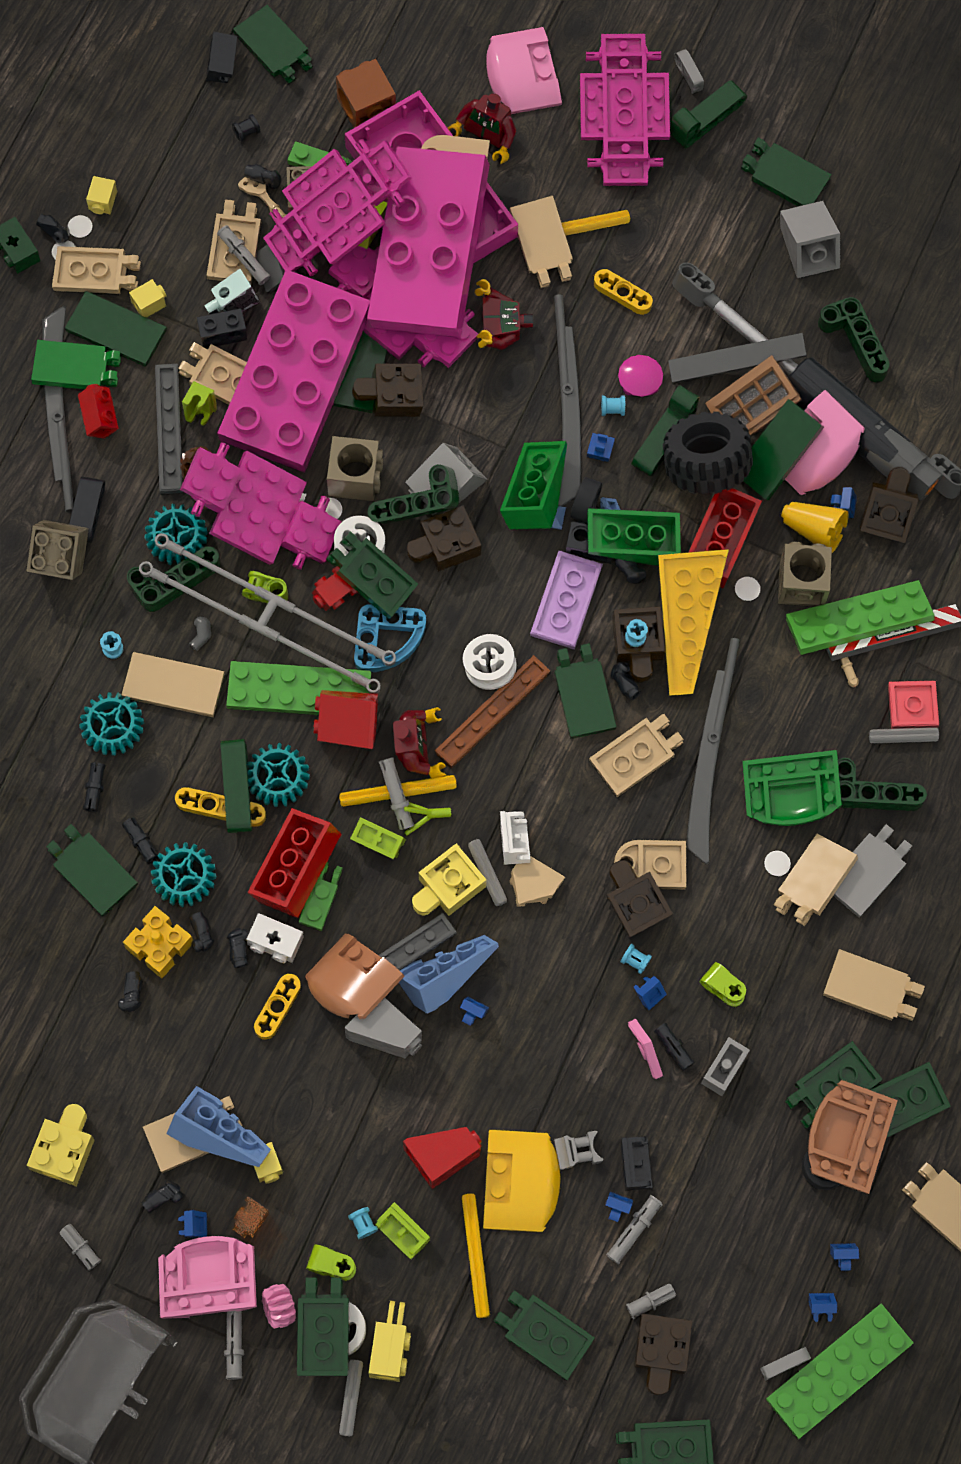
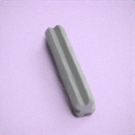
[869,728,939,743]
[468,839,507,906]
[339,1360,363,1437]

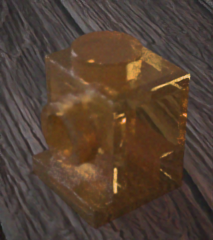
[232,1196,269,1238]

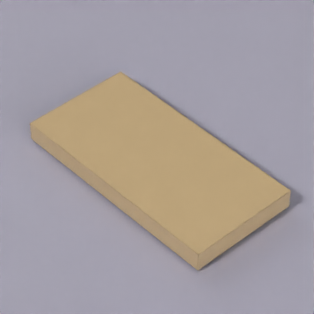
[121,652,225,717]

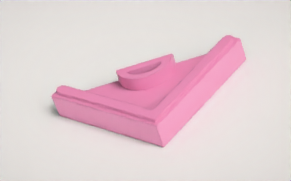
[628,1019,663,1079]

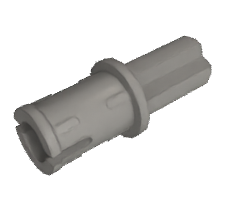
[60,1224,101,1271]
[626,1284,676,1319]

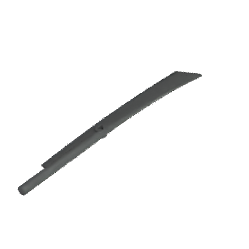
[554,294,581,507]
[42,306,74,513]
[686,638,740,864]

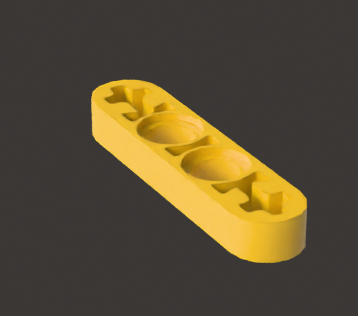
[175,788,266,827]

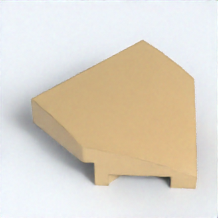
[510,856,565,907]

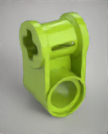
[242,571,289,603]
[700,962,746,1007]
[306,1244,356,1281]

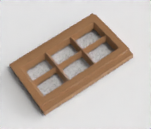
[705,355,802,437]

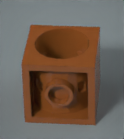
[336,59,396,128]

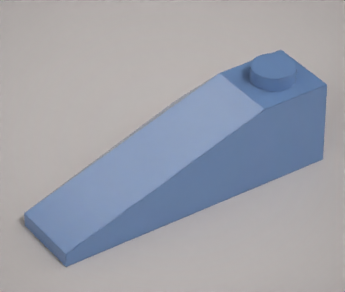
[399,935,499,1013]
[166,1086,271,1167]

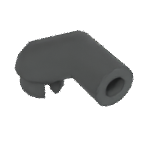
[189,616,211,652]

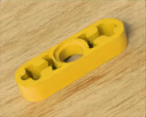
[594,269,653,315]
[254,974,301,1040]

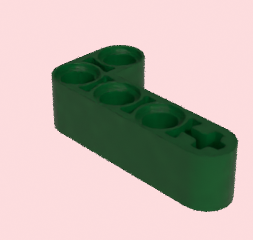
[670,80,747,148]
[818,297,890,383]
[631,385,700,477]
[368,464,459,524]
[127,546,220,612]
[221,739,252,833]
[838,758,927,811]

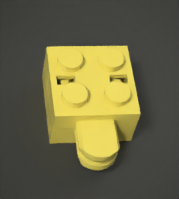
[412,844,487,916]
[27,1104,94,1187]
[369,1301,411,1382]

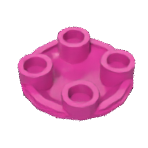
[618,355,663,397]

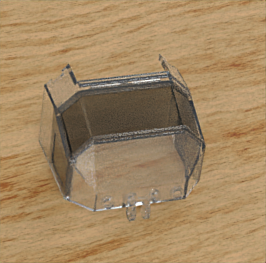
[19,1299,177,1464]

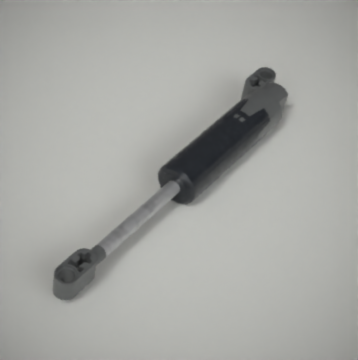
[672,263,961,501]

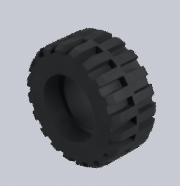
[663,411,753,495]

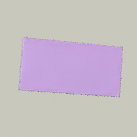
[530,551,603,650]

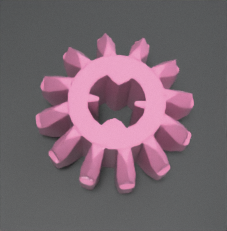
[262,1284,296,1329]

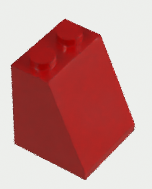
[314,690,378,749]
[403,1127,482,1189]

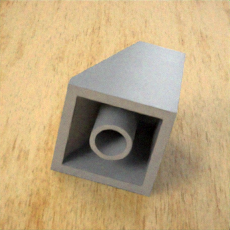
[780,201,840,278]
[406,443,487,515]
[345,998,422,1058]

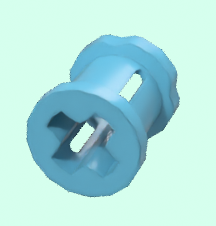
[601,395,625,416]
[625,619,648,647]
[100,631,123,659]
[620,944,652,974]
[348,1207,378,1239]

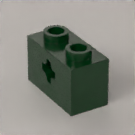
[0,217,41,274]

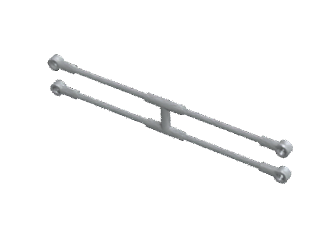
[139,533,396,694]

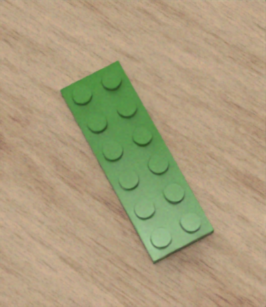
[786,580,935,655]
[226,661,371,715]
[766,1304,913,1439]

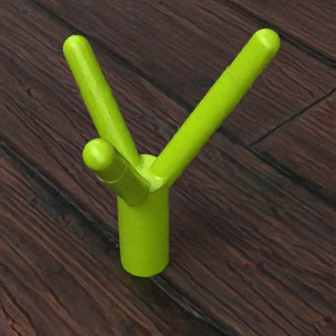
[404,802,451,835]

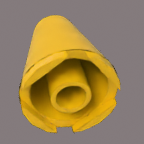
[781,502,849,553]

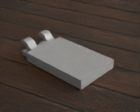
[833,824,912,918]

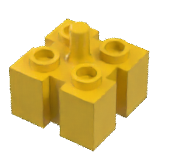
[123,906,193,979]

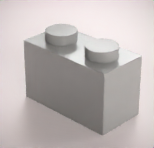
[701,1037,750,1096]

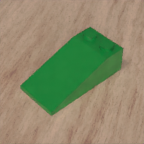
[500,441,567,529]
[587,508,681,565]

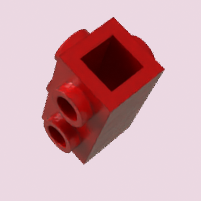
[78,384,119,439]
[312,566,357,611]

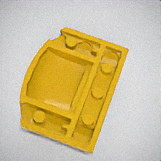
[483,1130,560,1232]

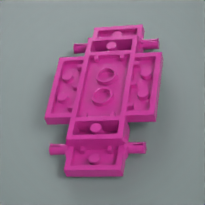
[580,34,670,186]
[263,139,412,276]
[329,245,478,368]
[180,443,341,569]

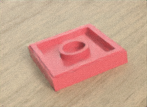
[888,681,939,729]

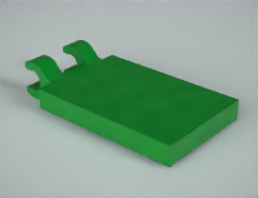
[31,340,121,389]

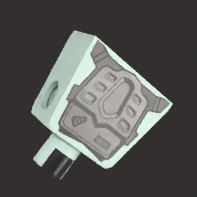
[204,269,260,314]

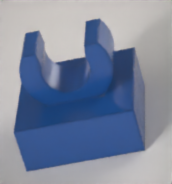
[587,433,615,462]
[831,487,857,518]
[634,976,667,1010]
[460,997,489,1026]
[606,1192,633,1222]
[178,1210,207,1238]
[830,1243,859,1271]
[809,1293,837,1322]

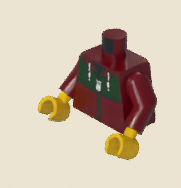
[448,93,516,164]
[475,279,533,350]
[393,707,446,778]

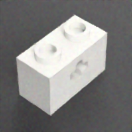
[247,913,304,963]

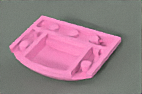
[486,27,562,114]
[785,390,865,495]
[158,1236,257,1319]

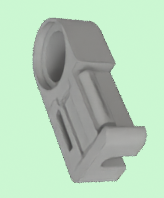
[674,49,704,94]
[760,1347,811,1381]

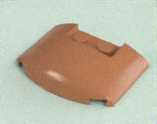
[306,934,404,1019]
[808,1080,898,1194]

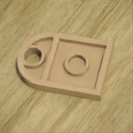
[421,135,490,159]
[614,840,686,890]

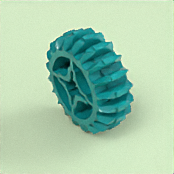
[145,504,208,565]
[79,692,144,756]
[247,743,310,807]
[151,842,216,907]

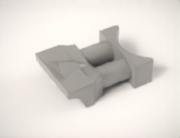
[554,1131,603,1170]

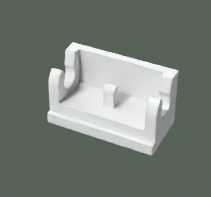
[500,811,530,865]

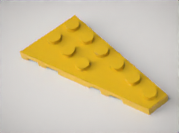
[658,550,728,696]

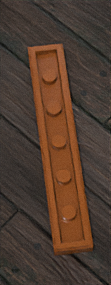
[435,655,550,768]

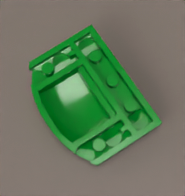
[743,750,842,826]

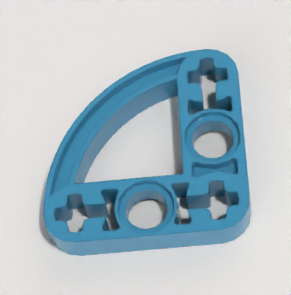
[354,604,426,672]

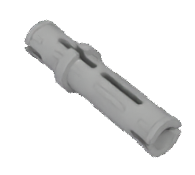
[217,225,271,285]
[379,757,414,830]
[606,1195,663,1264]
[224,1311,244,1380]

